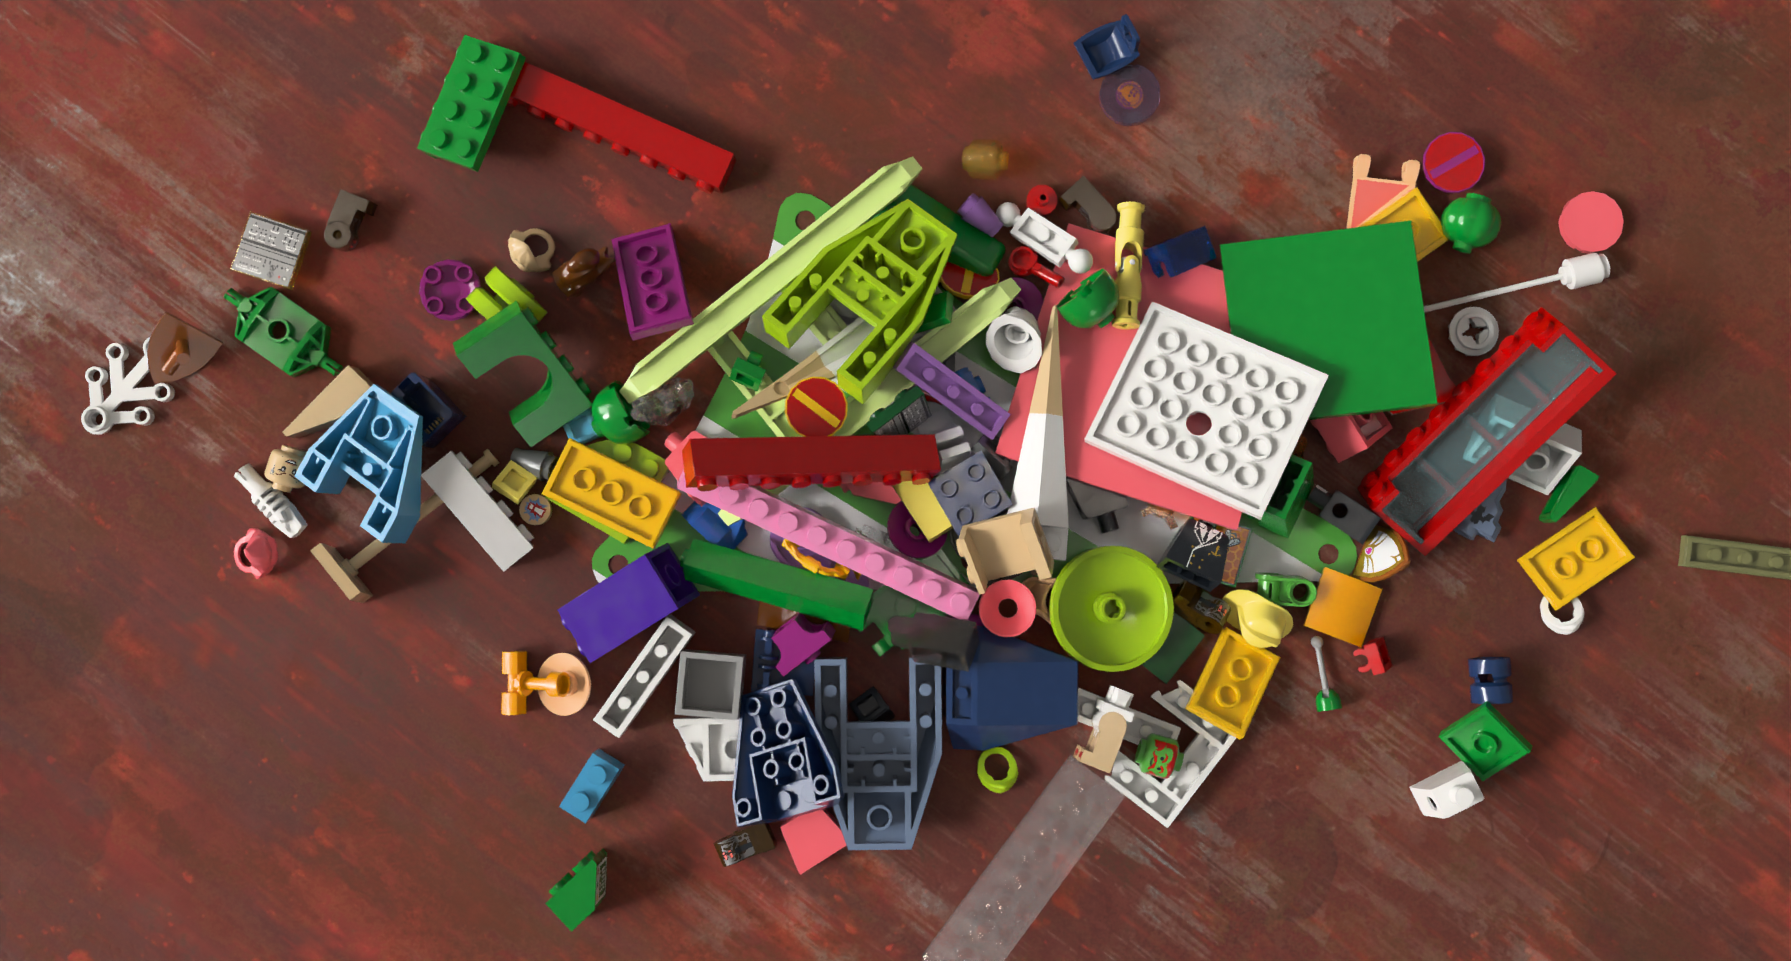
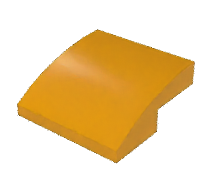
[1303,567,1382,647]

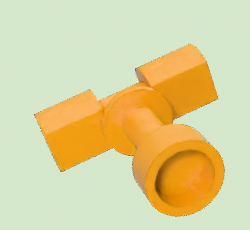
[502,651,571,715]

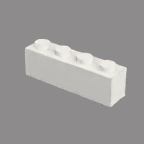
[421,451,534,572]
[593,614,696,738]

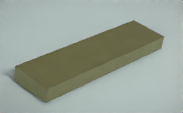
[1678,535,1791,580]

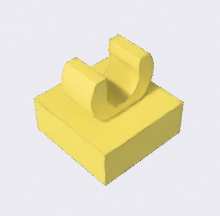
[492,460,537,505]

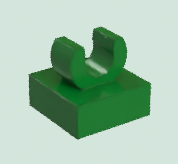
[729,350,766,392]

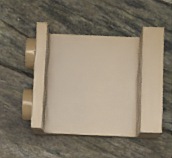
[956,507,1054,595]

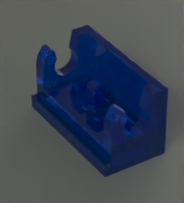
[1143,226,1217,278]

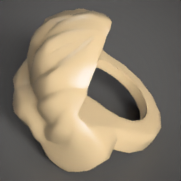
[508,228,555,272]

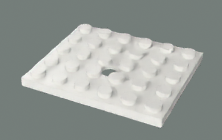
[1084,302,1329,520]

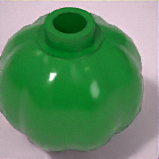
[1441,193,1502,253]

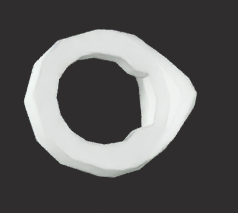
[1540,596,1585,635]

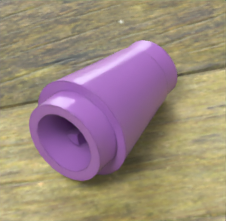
[957,193,1003,238]

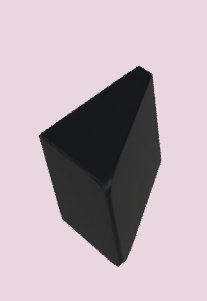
[849,686,895,721]

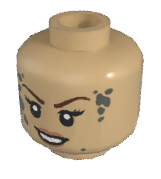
[264,445,307,493]

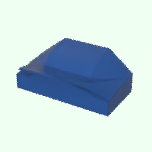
[681,501,749,550]

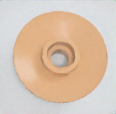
[538,653,591,716]

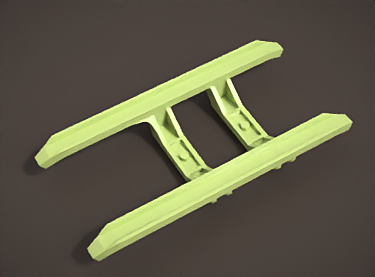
[619,156,1021,526]

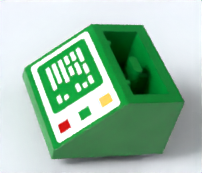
[545,848,607,932]

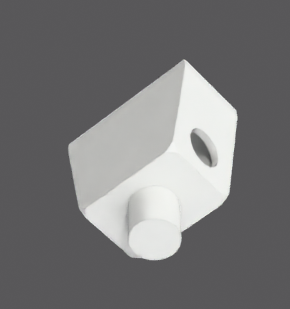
[1409,761,1485,819]

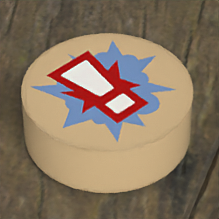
[519,494,552,525]

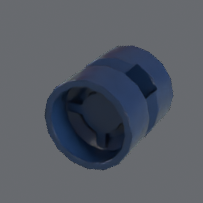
[1468,657,1513,704]

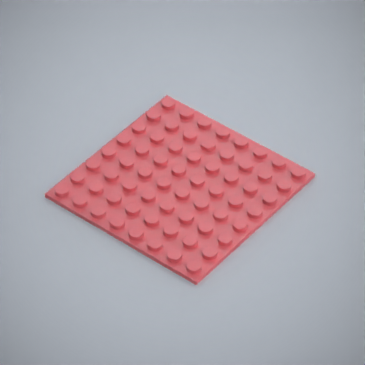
[995,223,1242,531]

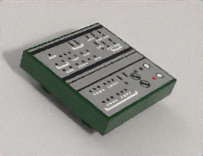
[867,386,932,435]

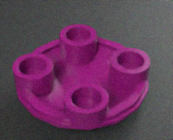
[419,259,481,321]

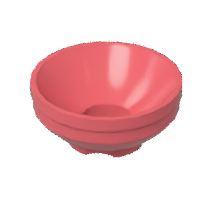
[979,580,1036,637]

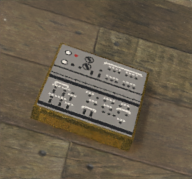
[230,211,312,290]

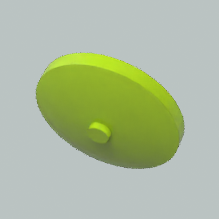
[1049,546,1174,672]

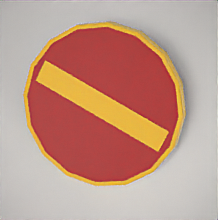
[940,261,999,299]
[785,377,848,437]

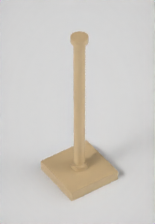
[310,449,499,603]

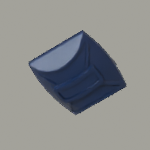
[1073,14,1140,80]

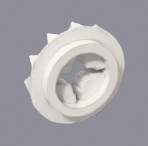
[1448,307,1499,356]

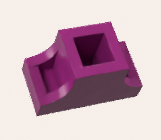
[771,612,836,677]

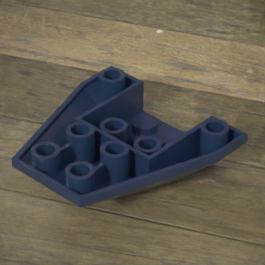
[946,624,1079,751]
[732,679,844,827]

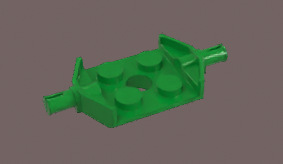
[224,287,343,377]

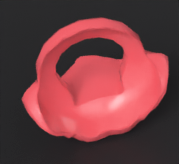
[234,528,278,579]

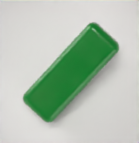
[871,184,1006,276]

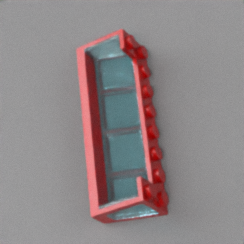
[1357,307,1617,556]

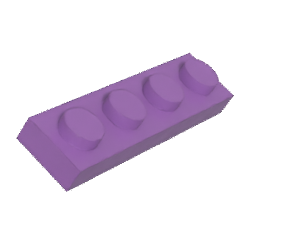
[893,342,1011,440]

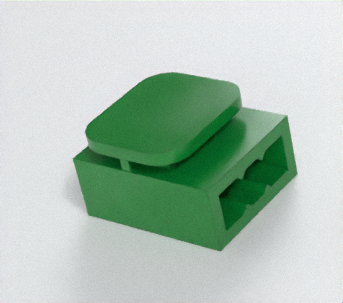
[1246,455,1314,538]

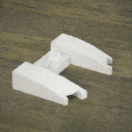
[1104,680,1236,828]

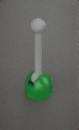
[1311,636,1342,712]

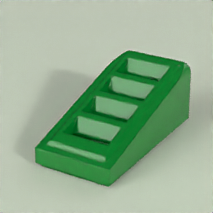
[1539,465,1600,523]

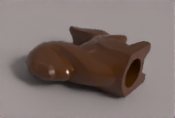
[553,246,615,297]

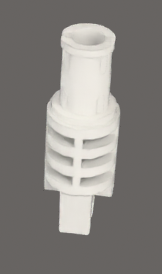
[234,464,308,538]

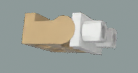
[1073,685,1134,773]

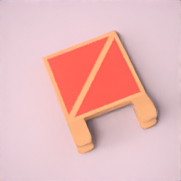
[1346,154,1420,229]

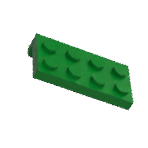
[417,35,526,172]

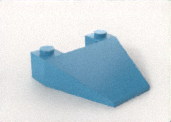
[294,384,423,543]

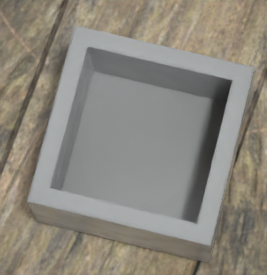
[675,649,747,720]

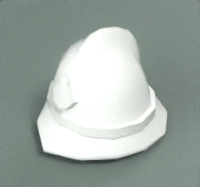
[986,306,1042,374]

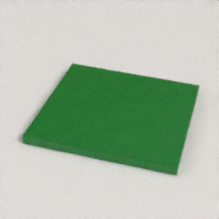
[1220,221,1438,420]

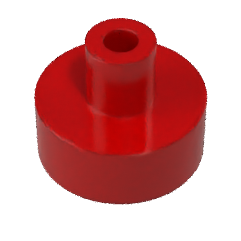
[1026,185,1058,217]

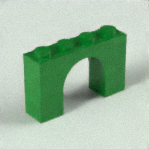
[453,300,592,447]

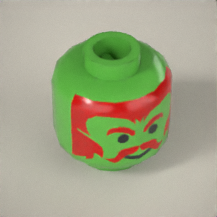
[1135,733,1184,779]

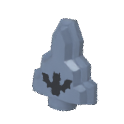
[1453,479,1507,542]

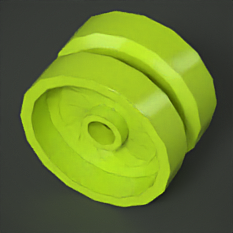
[466,266,548,322]

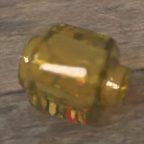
[962,139,1009,180]

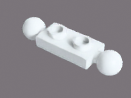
[996,202,1093,274]

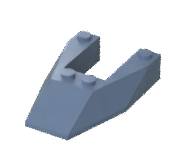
[814,656,942,850]

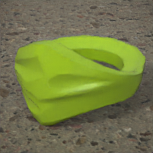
[977,747,1018,793]

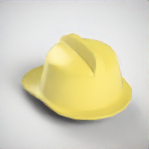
[1222,589,1293,648]

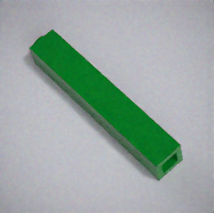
[680,539,874,631]

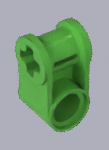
[1255,572,1317,607]

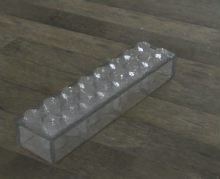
[922,754,1125,961]

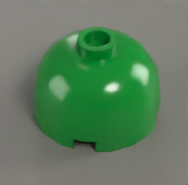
[1056,268,1119,328]
[591,380,650,444]

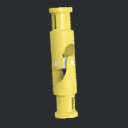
[1112,201,1145,330]

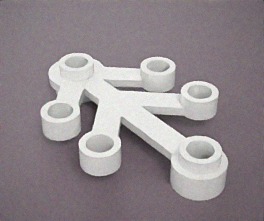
[81,337,175,435]

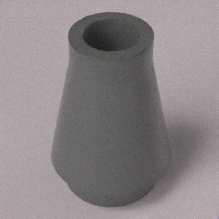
[510,447,559,481]

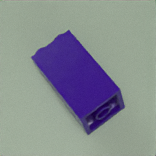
[557,543,700,663]

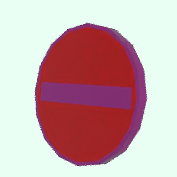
[1422,132,1485,193]

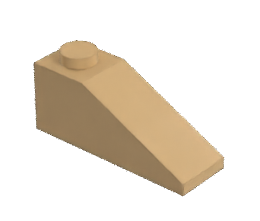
[282,365,373,438]

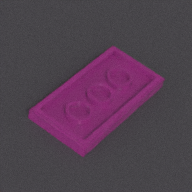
[612,223,694,341]

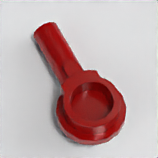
[1008,246,1065,288]

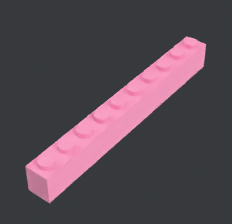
[677,469,980,622]

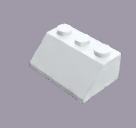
[1463,394,1582,495]

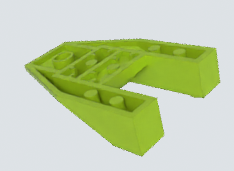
[762,199,957,404]

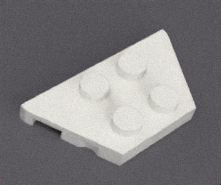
[673,717,740,781]

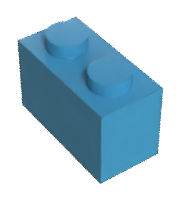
[559,749,625,824]

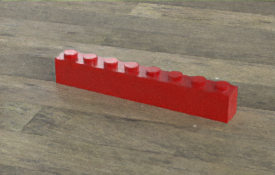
[507,62,737,194]
[682,434,941,491]

